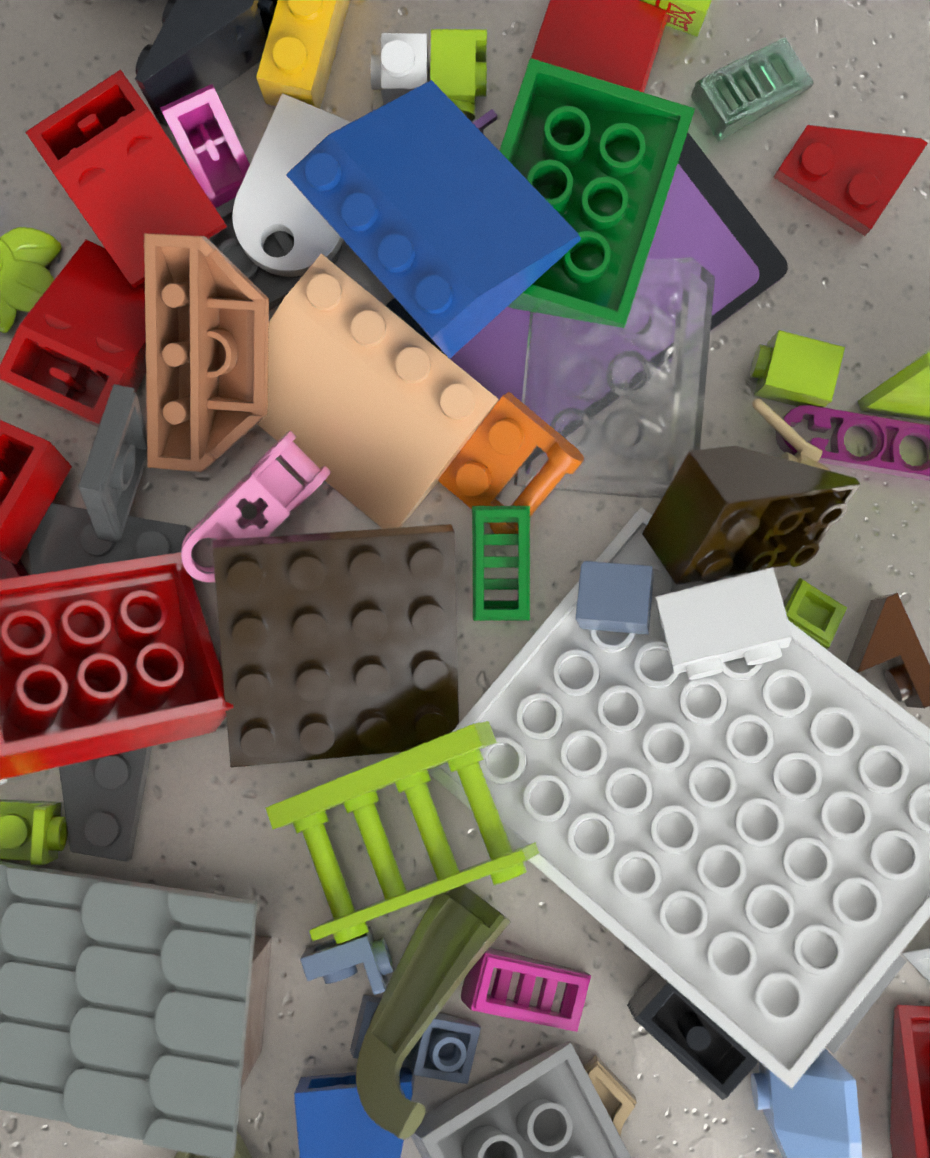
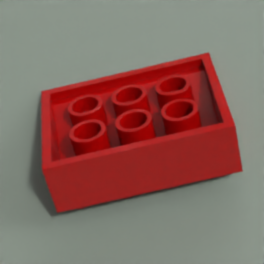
[0,552,233,780]

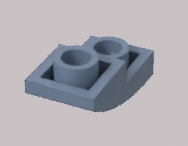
[350,995,481,1084]

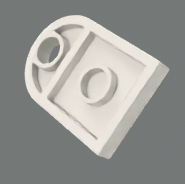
[232,93,351,277]

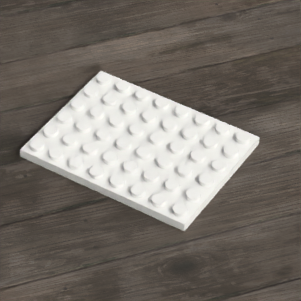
[428,507,930,1089]

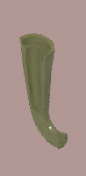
[356,885,511,1140]

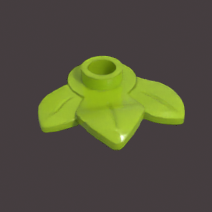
[0,227,62,334]

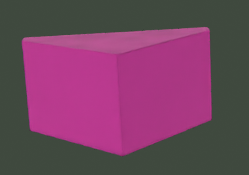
[160,84,250,208]

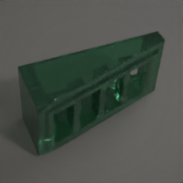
[691,37,814,141]

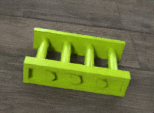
[265,721,539,944]

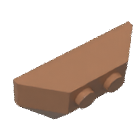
[144,233,269,472]

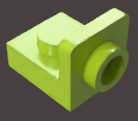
[0,799,68,865]

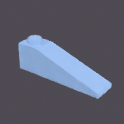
[751,1048,862,1158]

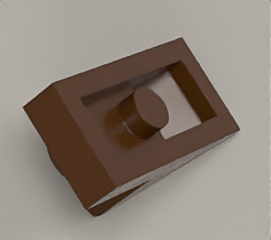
[846,593,930,708]

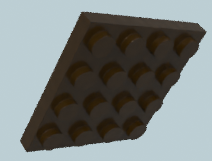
[212,524,459,768]

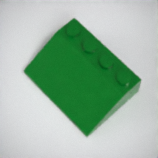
[499,58,695,328]

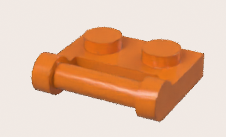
[438,392,584,534]

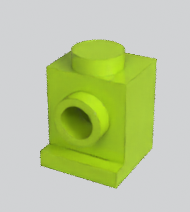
[430,29,487,121]

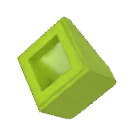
[783,578,847,649]

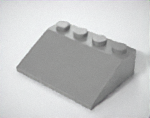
[411,1041,631,1158]

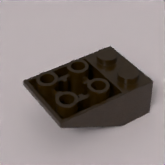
[642,446,861,585]

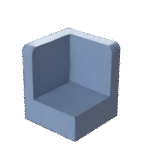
[576,561,654,635]

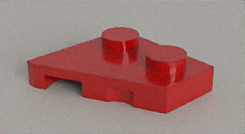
[773,125,928,236]

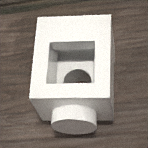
[371,33,429,111]

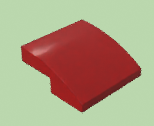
[531,0,668,93]

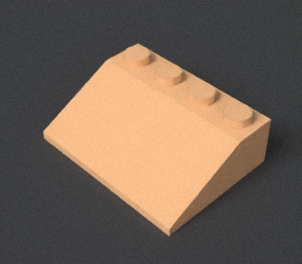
[257,253,499,529]

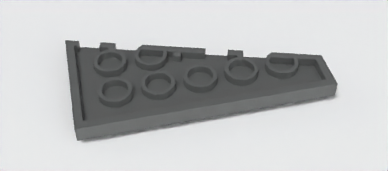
[28,503,191,862]

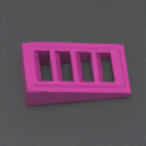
[461,947,591,1032]

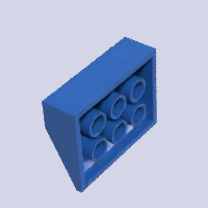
[286,80,581,359]

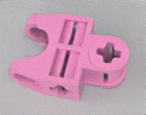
[181,430,331,582]

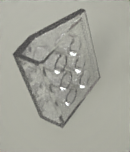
[514,257,715,499]

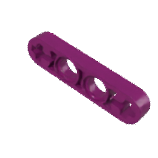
[776,405,930,481]

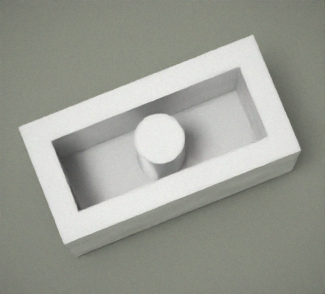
[656,567,793,679]

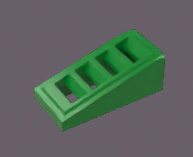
[472,506,530,621]

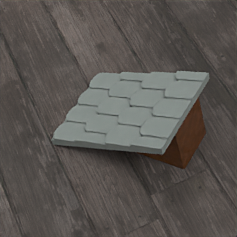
[0,861,272,1158]

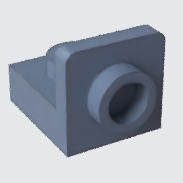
[300,926,394,995]

